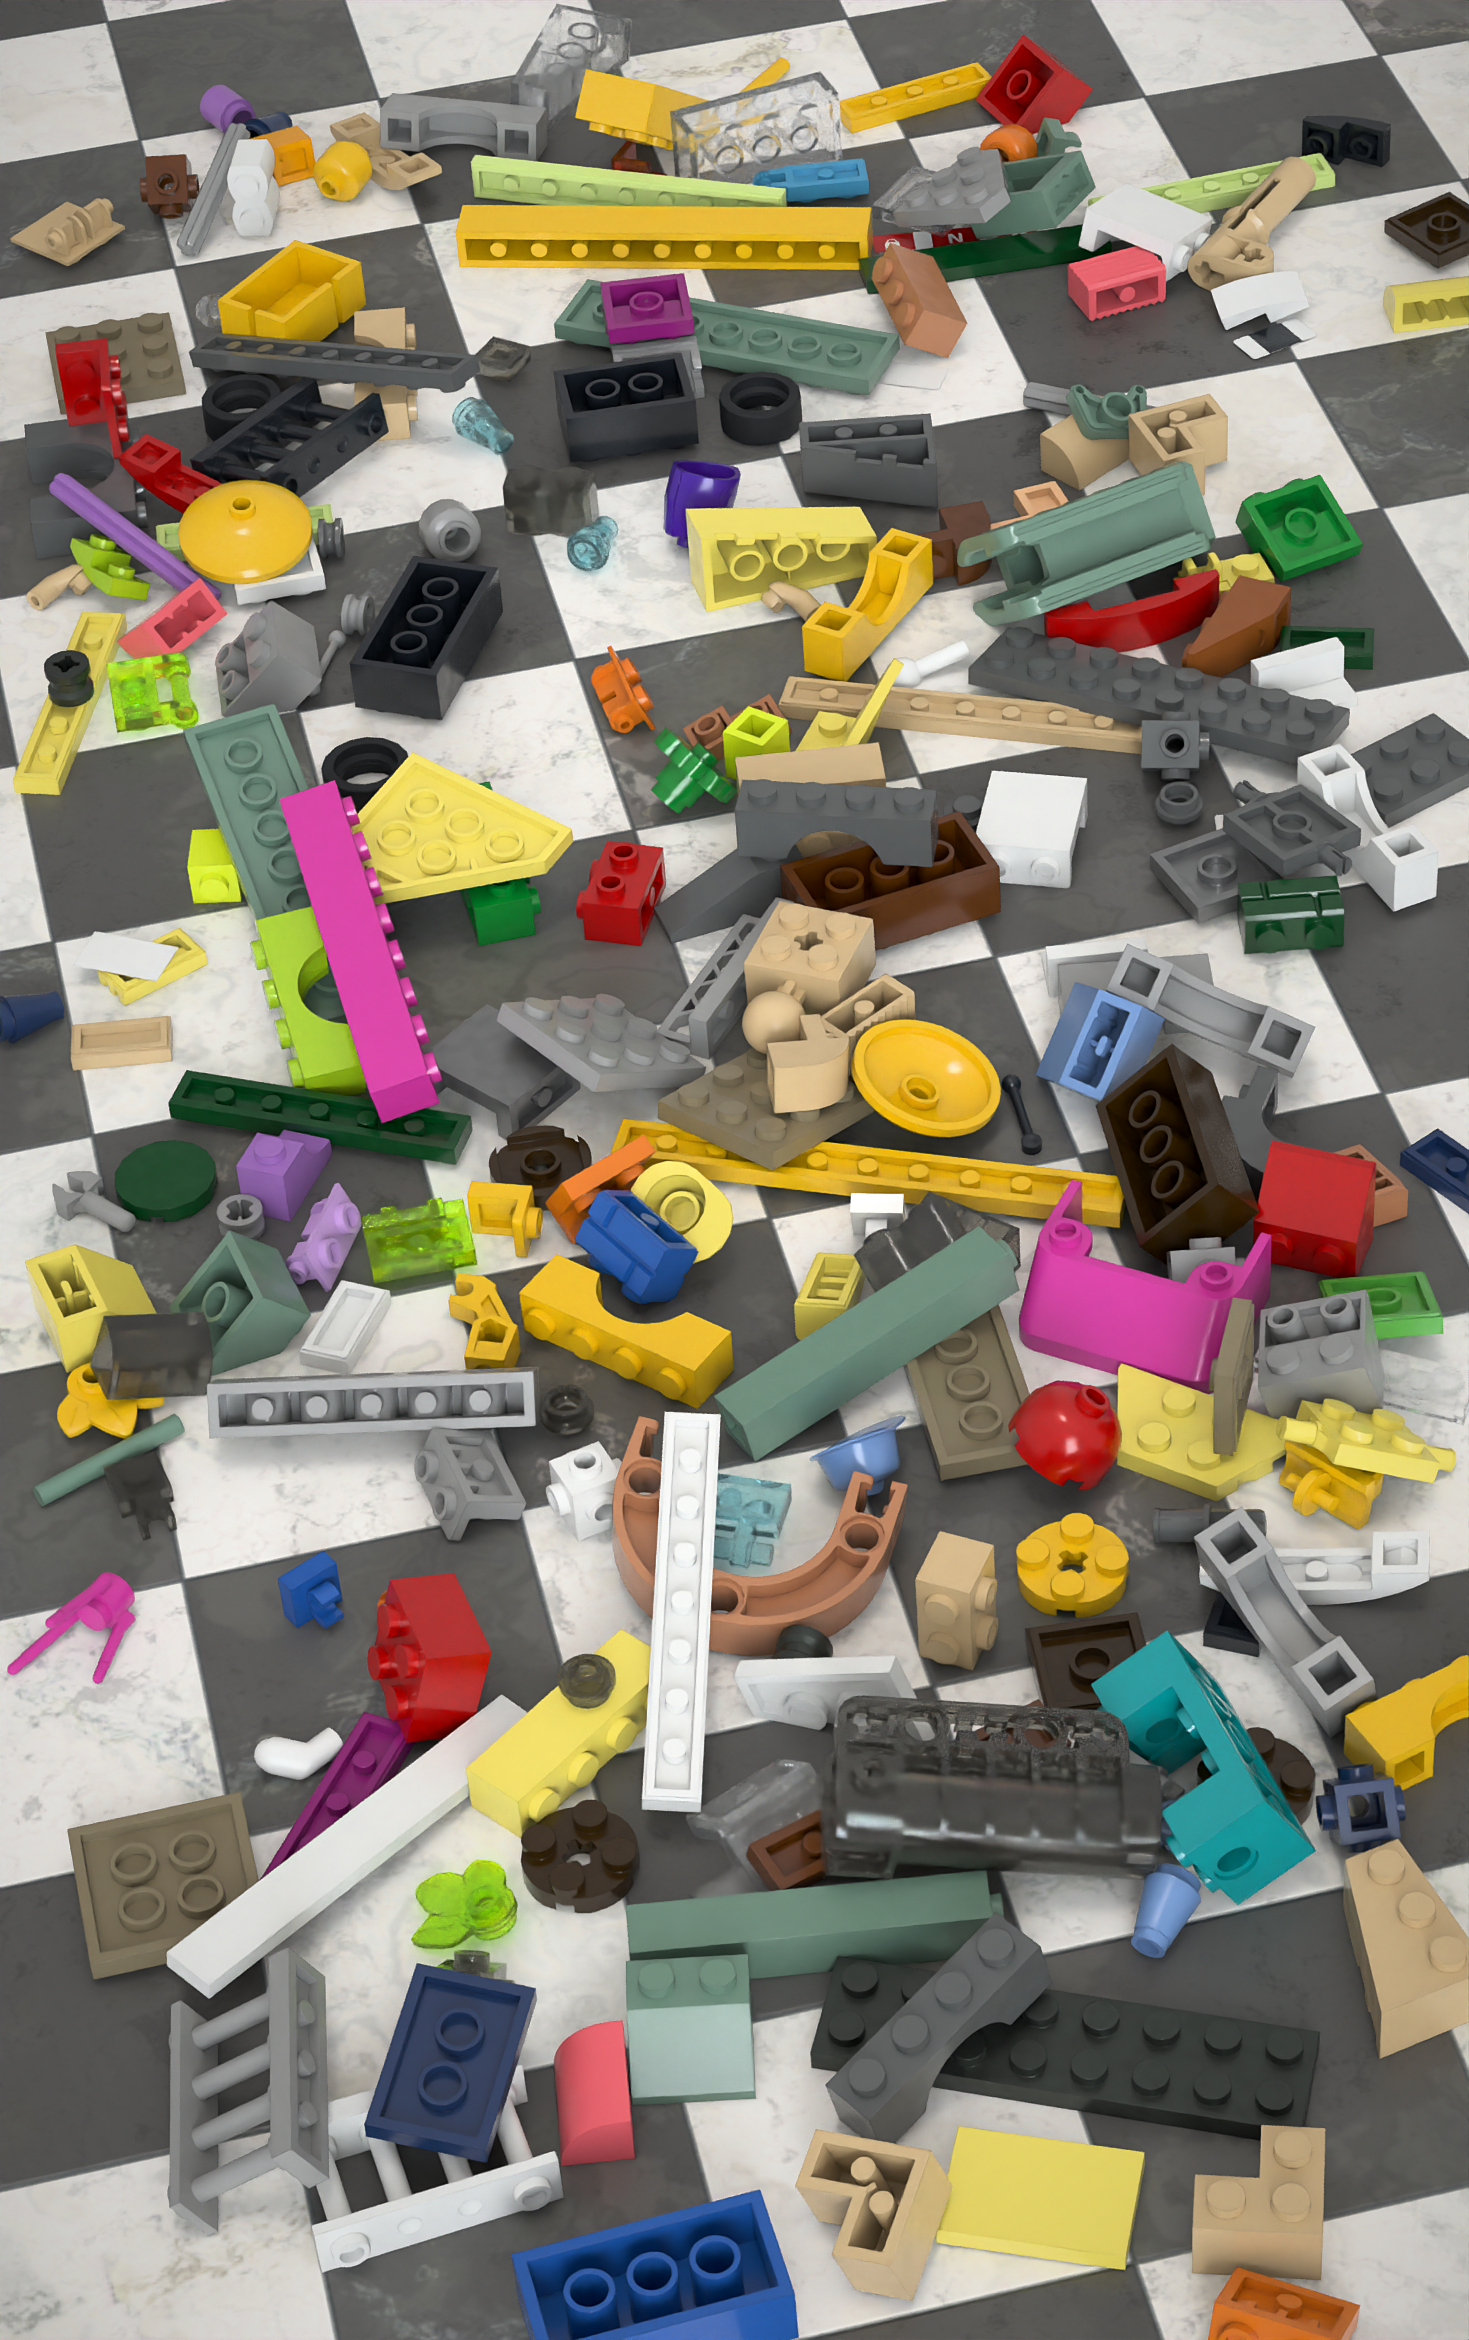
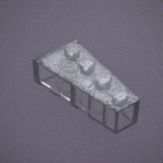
[510,4,632,132]

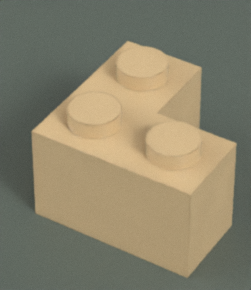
[1128,393,1228,495]
[1192,2125,1325,2280]
[795,2129,953,2301]

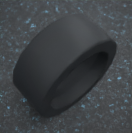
[719,372,802,446]
[202,374,281,441]
[321,737,409,814]

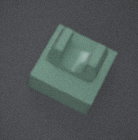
[1035,117,1082,157]

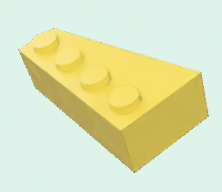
[686,507,877,612]

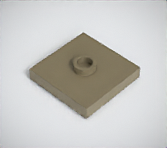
[1209,1298,1254,1456]

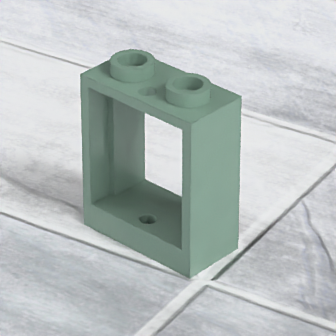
[971,150,1096,239]

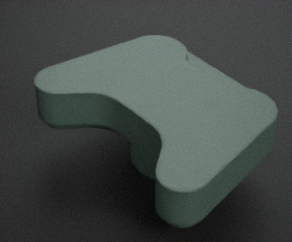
[1066,384,1147,440]

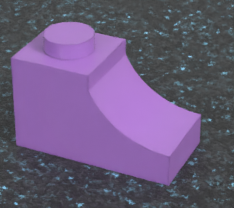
[236,1130,332,1222]

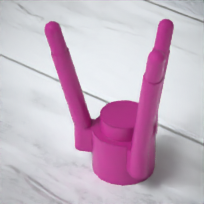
[7,1572,136,1684]

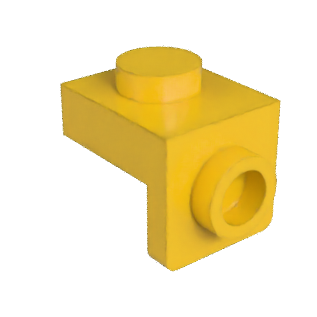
[467,1181,543,1257]

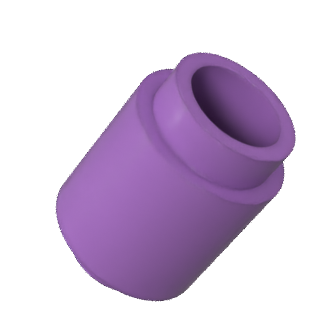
[200,85,256,133]

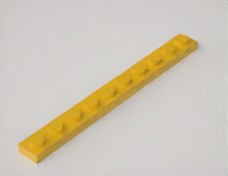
[610,1119,1126,1228]

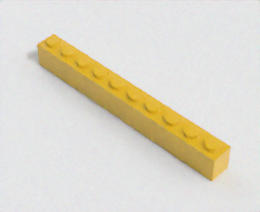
[456,205,873,270]

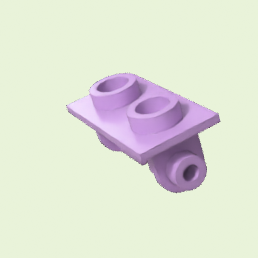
[285,1183,364,1292]

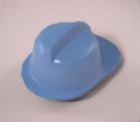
[809,1415,906,1497]

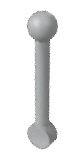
[308,630,346,696]

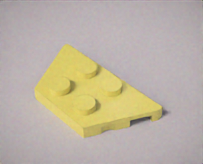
[1117,1363,1287,1502]

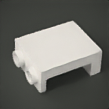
[1079,183,1213,281]
[976,771,1088,888]

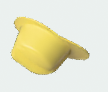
[631,1161,734,1264]

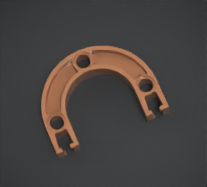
[612,1416,908,1656]

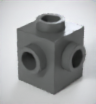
[1141,712,1210,781]

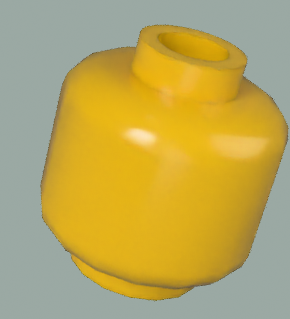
[313,141,373,202]

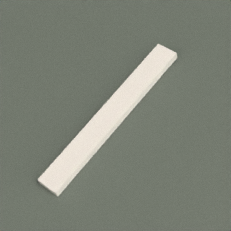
[642,1412,721,1813]
[167,1694,527,1999]

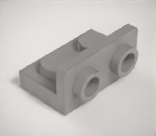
[414,1428,526,1541]

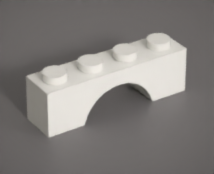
[1297,743,1439,912]

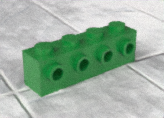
[459,781,541,946]

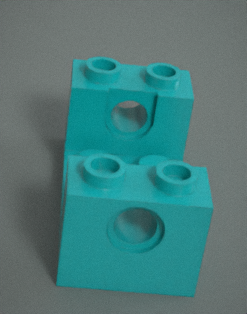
[1091,1630,1316,1905]

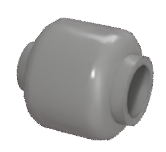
[419,499,481,562]

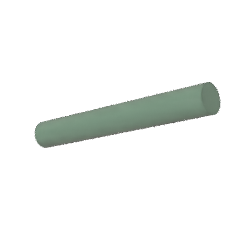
[33,1414,185,1506]

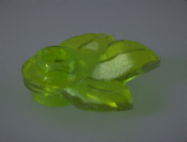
[411,1859,518,1949]

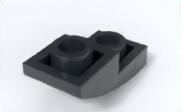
[1302,116,1391,167]

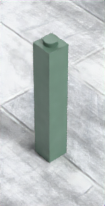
[714,1226,1019,1462]
[626,1870,1004,1979]

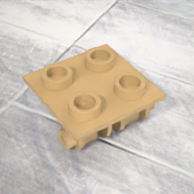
[10,198,125,266]

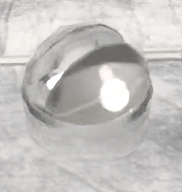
[196,293,224,328]

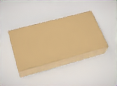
[71,1016,173,1071]

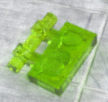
[360,1197,477,1283]

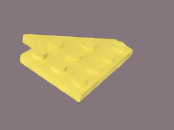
[352,752,573,905]

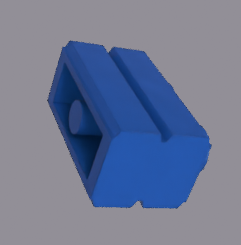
[575,1190,699,1304]

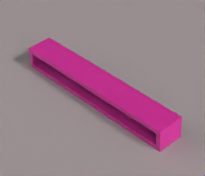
[279,780,443,1123]

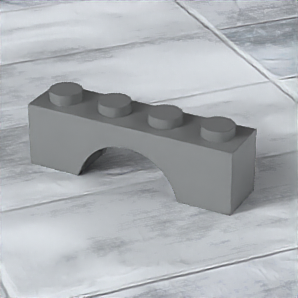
[380,93,547,162]
[1106,944,1315,1078]
[1194,1506,1377,1738]

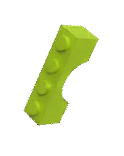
[250,906,367,1096]

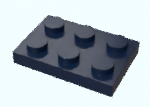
[364,1963,537,2163]

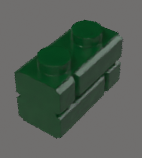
[1237,875,1344,954]

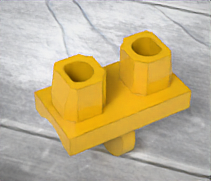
[1278,1440,1384,1530]

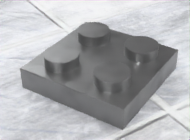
[1150,828,1284,924]

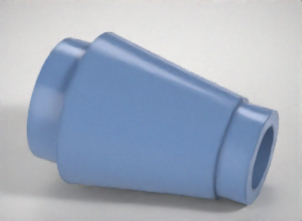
[1131,1863,1201,1958]

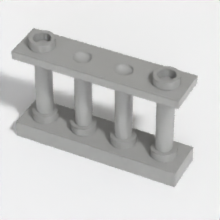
[167,1947,329,2236]

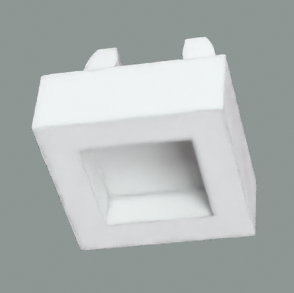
[850,1193,906,1255]

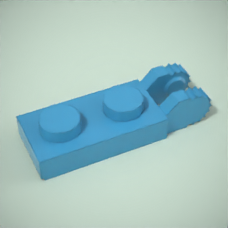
[752,158,869,203]

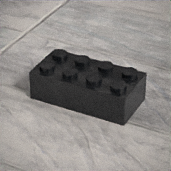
[349,556,503,720]

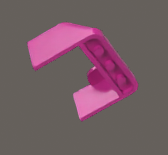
[1019,1180,1271,1394]

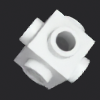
[546,1441,622,1542]

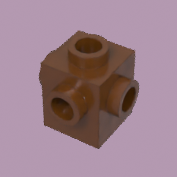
[140,154,200,219]

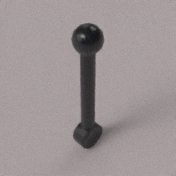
[1001,1074,1042,1155]

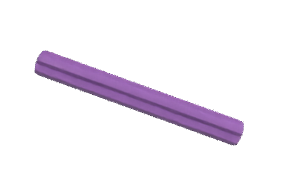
[49,473,221,600]

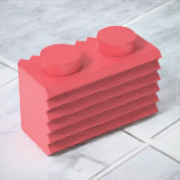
[1068,246,1166,322]

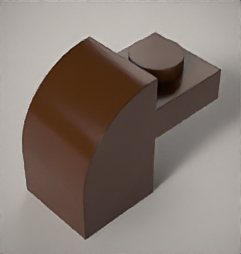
[917,501,992,586]

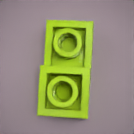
[70,534,150,601]

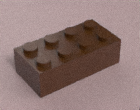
[780,811,1001,951]

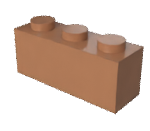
[871,243,968,358]

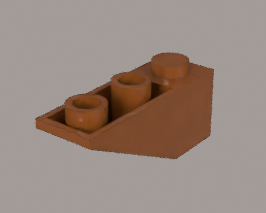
[1182,575,1291,678]

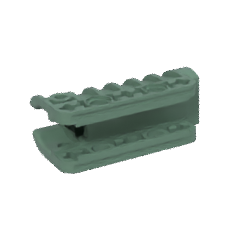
[957,461,1216,626]

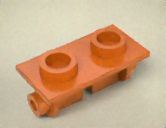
[591,646,656,733]

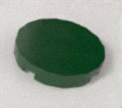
[115,1140,217,1222]

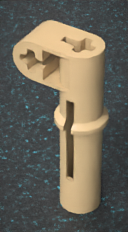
[1187,156,1316,291]

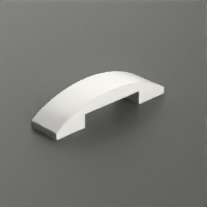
[1199,1531,1430,1605]

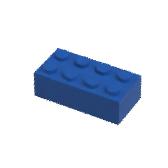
[511,2189,799,2340]

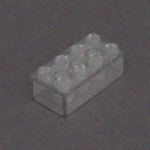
[670,71,843,185]

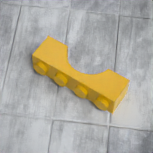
[802,528,933,682]
[519,1254,734,1409]
[1344,1655,1469,1791]

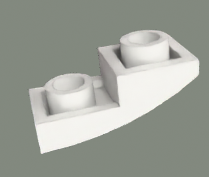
[1211,271,1310,330]

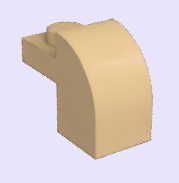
[767,1014,849,1113]

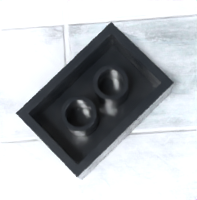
[554,353,699,463]

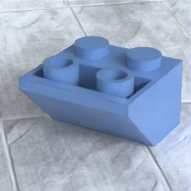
[1035,982,1165,1102]

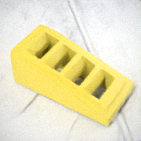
[794,1252,869,1340]

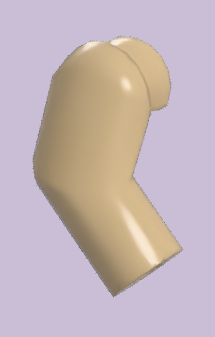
[26,564,93,611]

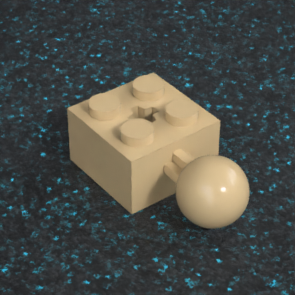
[742,901,876,1055]

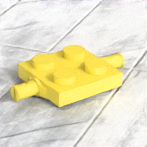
[1276,1399,1456,1483]

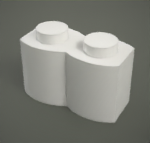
[227,139,280,236]

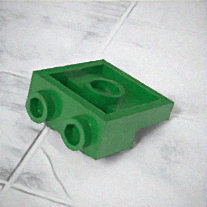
[1235,475,1363,582]

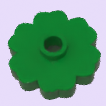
[651,727,738,814]

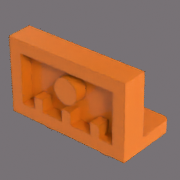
[545,1135,656,1244]
[1208,2267,1361,2340]

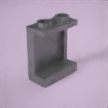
[425,1004,581,1140]

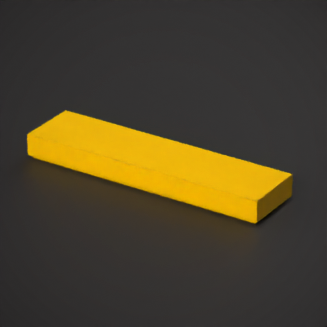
[834,62,992,134]

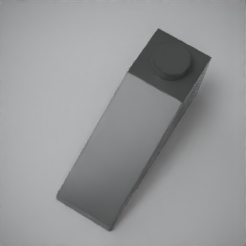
[654,845,803,944]

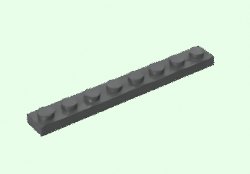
[189,333,480,393]

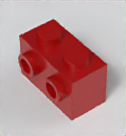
[576,841,666,946]

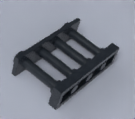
[190,377,389,498]

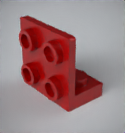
[55,338,130,459]

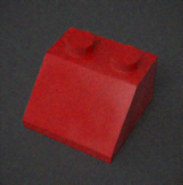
[975,34,1093,134]
[1253,1140,1376,1278]

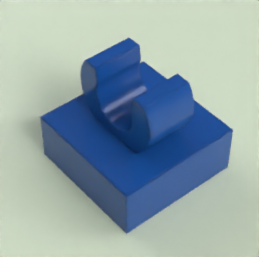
[278,1551,344,1629]

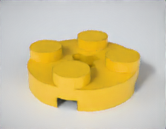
[1016,1513,1129,1618]

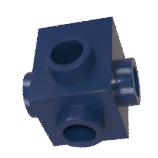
[1316,1764,1406,1853]

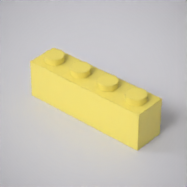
[466,1629,651,1838]

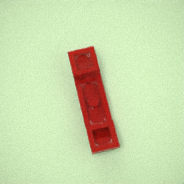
[119,434,222,514]
[1044,569,1219,653]

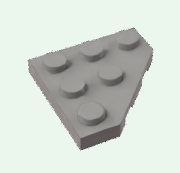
[893,147,1011,227]

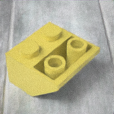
[25,1244,167,1373]

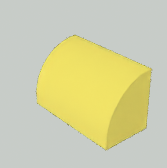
[1383,276,1469,333]

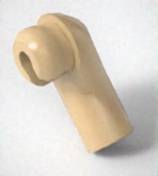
[761,581,821,622]

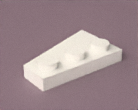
[733,1655,935,1752]

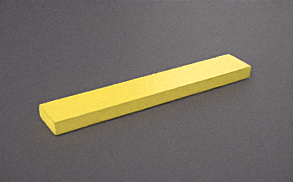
[13,612,127,795]

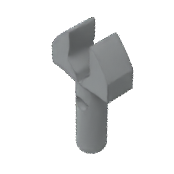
[52,1171,136,1232]

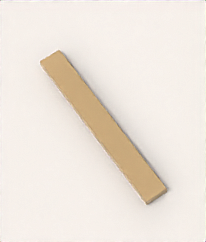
[778,676,1142,754]

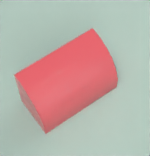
[117,578,227,666]
[554,2020,635,2166]

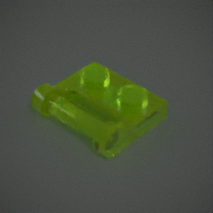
[106,653,199,733]

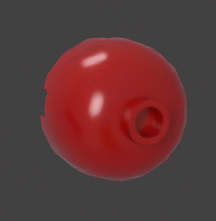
[1008,1380,1122,1490]

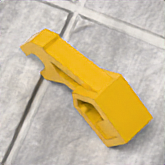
[448,1273,521,1369]

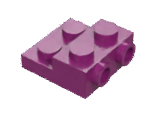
[600,273,694,344]

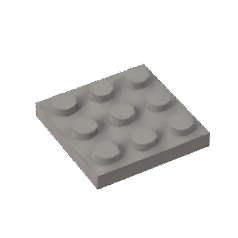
[496,994,707,1093]

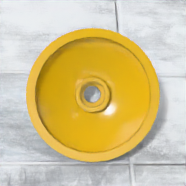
[178,480,313,584]
[851,1019,1001,1138]

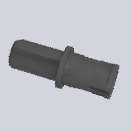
[1153,1504,1267,1544]

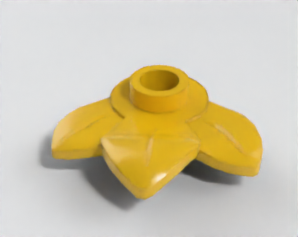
[57,1362,164,1439]

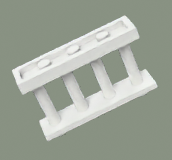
[311,2057,564,2273]

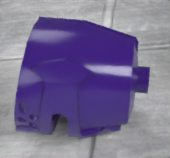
[663,460,741,548]

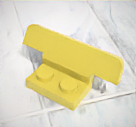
[796,658,904,751]

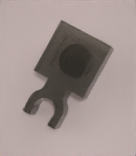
[103,1450,177,1541]

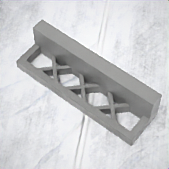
[657,897,794,1060]

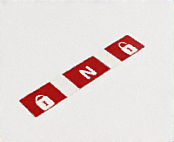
[873,227,1036,253]

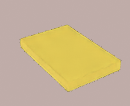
[936,2126,1145,2270]

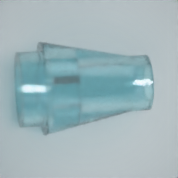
[452,397,514,455]
[567,516,618,571]

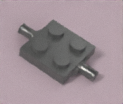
[1223,780,1361,877]

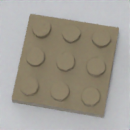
[45,312,186,415]
[658,1047,875,1170]
[67,1792,259,1979]

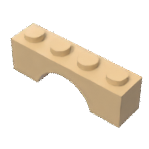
[354,307,418,441]

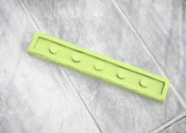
[1088,153,1335,213]

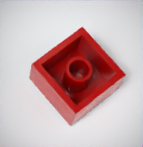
[367,1573,492,1743]

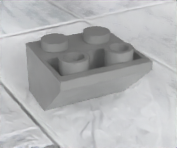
[215,601,322,717]
[1258,1289,1384,1420]

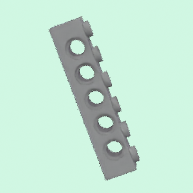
[207,1367,541,1439]

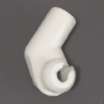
[254,1728,343,1780]

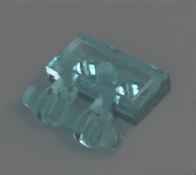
[713,1473,792,1569]

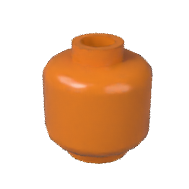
[980,124,1038,162]

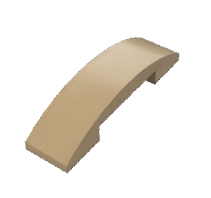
[330,112,442,190]

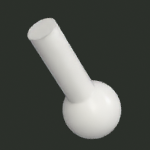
[886,639,970,688]

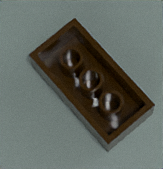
[1095,1044,1260,1265]

